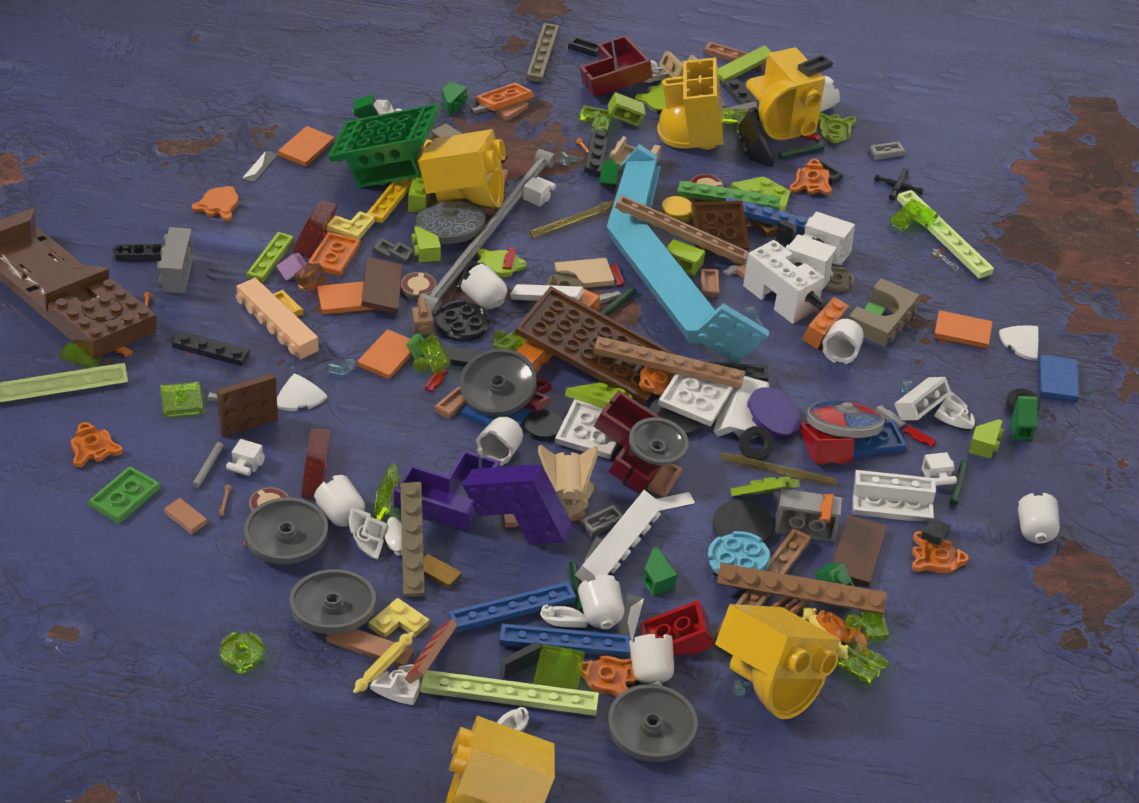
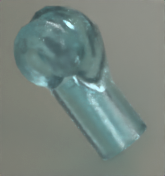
[328,359,356,375]

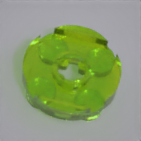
[220,631,264,673]

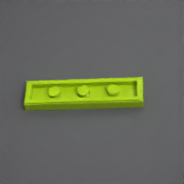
[718,45,772,82]
[246,232,294,283]

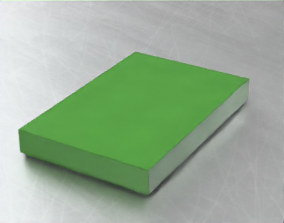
[88,466,161,524]

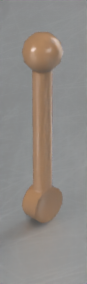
[219,484,232,517]

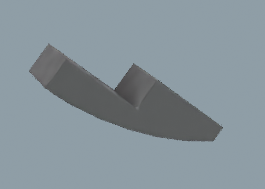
[372,237,414,262]

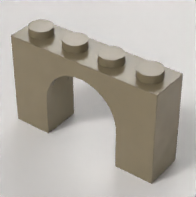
[848,278,920,347]

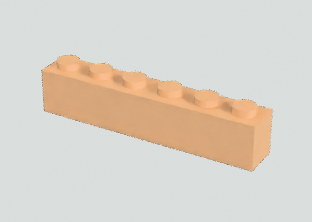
[236,278,319,360]

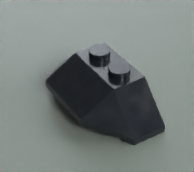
[736,108,774,167]

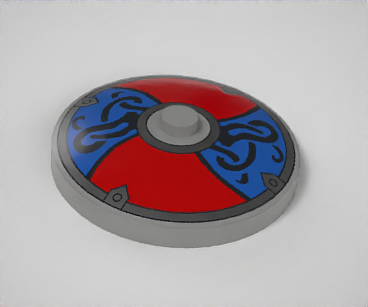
[807,400,884,438]

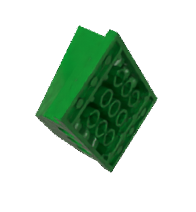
[328,103,440,188]

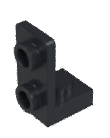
[771,219,797,248]

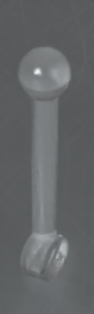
[932,248,959,271]

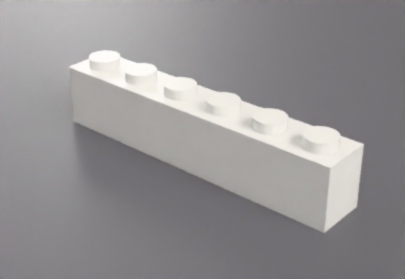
[575,490,663,583]

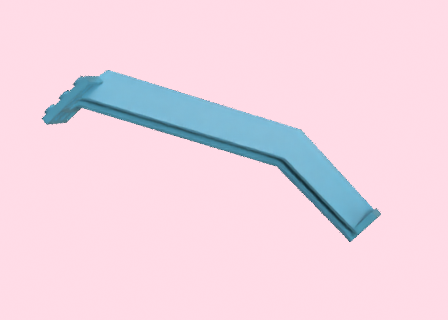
[607,144,769,364]

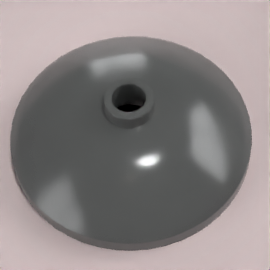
[629,418,688,465]

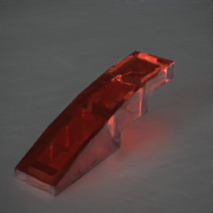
[293,200,338,258]
[301,428,331,498]

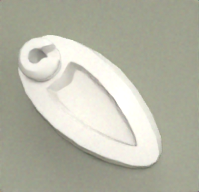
[384,517,402,556]
[540,605,588,628]
[497,707,529,732]

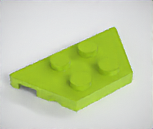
[731,176,791,211]
[565,383,632,408]
[731,476,800,496]

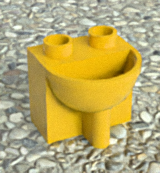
[746,47,825,140]
[658,57,724,150]
[418,129,506,208]
[715,604,840,719]
[445,716,555,803]

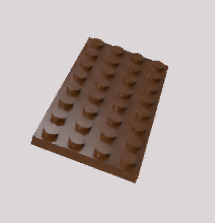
[514,286,677,405]

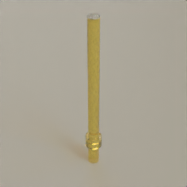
[529,200,615,238]
[720,452,837,486]

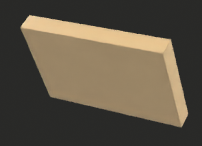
[554,258,614,288]

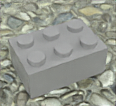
[157,227,195,294]
[774,488,842,542]

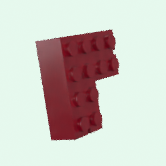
[580,35,653,97]
[594,390,662,494]

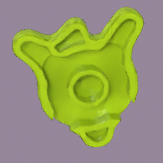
[635,79,666,113]
[818,112,856,144]
[477,249,526,278]

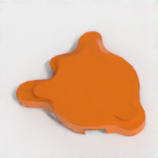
[790,159,832,196]
[191,186,238,222]
[639,351,676,396]
[71,422,123,468]
[912,531,969,574]
[578,656,637,697]

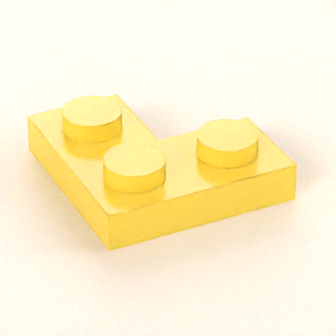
[327,211,375,239]
[369,598,429,639]

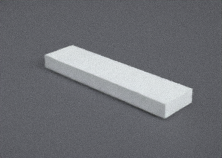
[510,284,584,301]

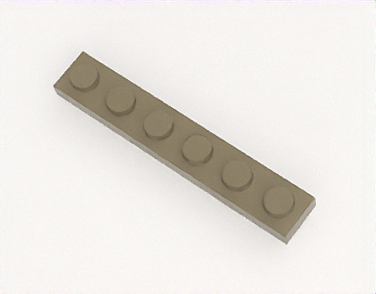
[526,23,559,82]
[400,482,425,598]

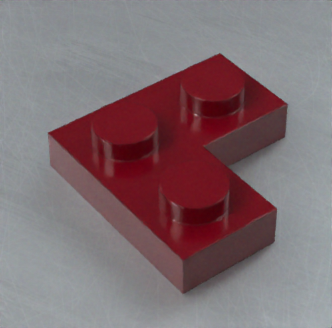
[524,378,552,412]

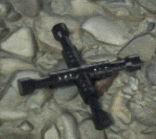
[874,168,924,201]

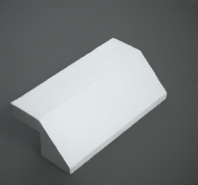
[714,376,770,439]
[852,470,936,523]

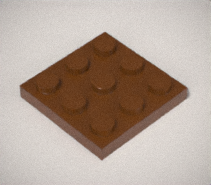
[691,200,749,253]
[217,373,278,437]

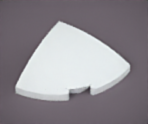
[999,326,1038,361]
[277,373,327,411]
[934,392,975,429]
[349,507,387,560]
[370,664,423,705]

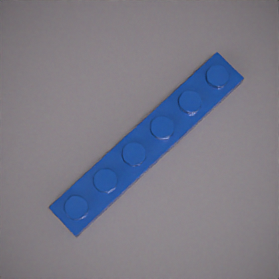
[725,197,809,233]
[449,582,576,633]
[499,624,630,658]

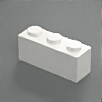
[894,377,952,420]

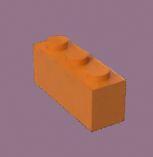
[802,297,849,349]

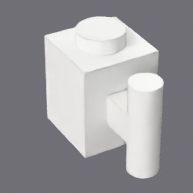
[523,177,556,207]
[226,439,265,476]
[921,452,957,486]

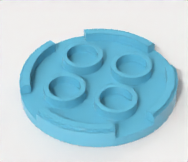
[708,531,770,574]

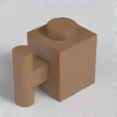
[412,297,433,336]

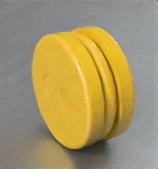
[661,196,692,224]

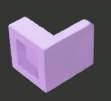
[277,253,309,280]

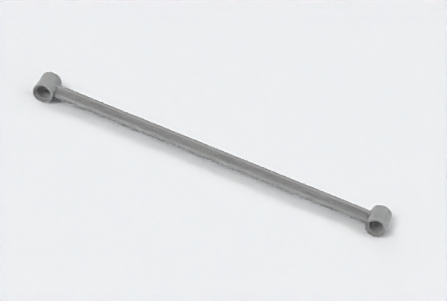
[417,149,556,315]

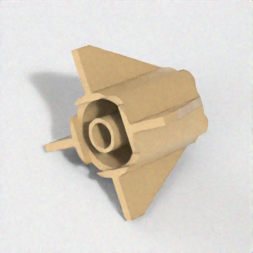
[538,445,598,518]

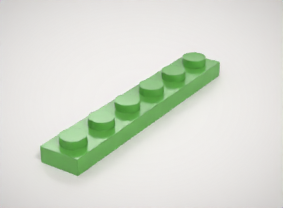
[677,181,781,210]

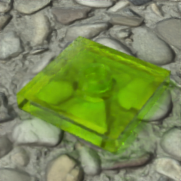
[160,381,203,417]
[533,644,585,690]

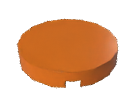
[816,610,855,643]

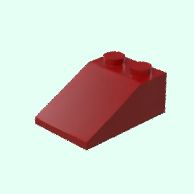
[799,423,854,465]
[640,600,715,655]

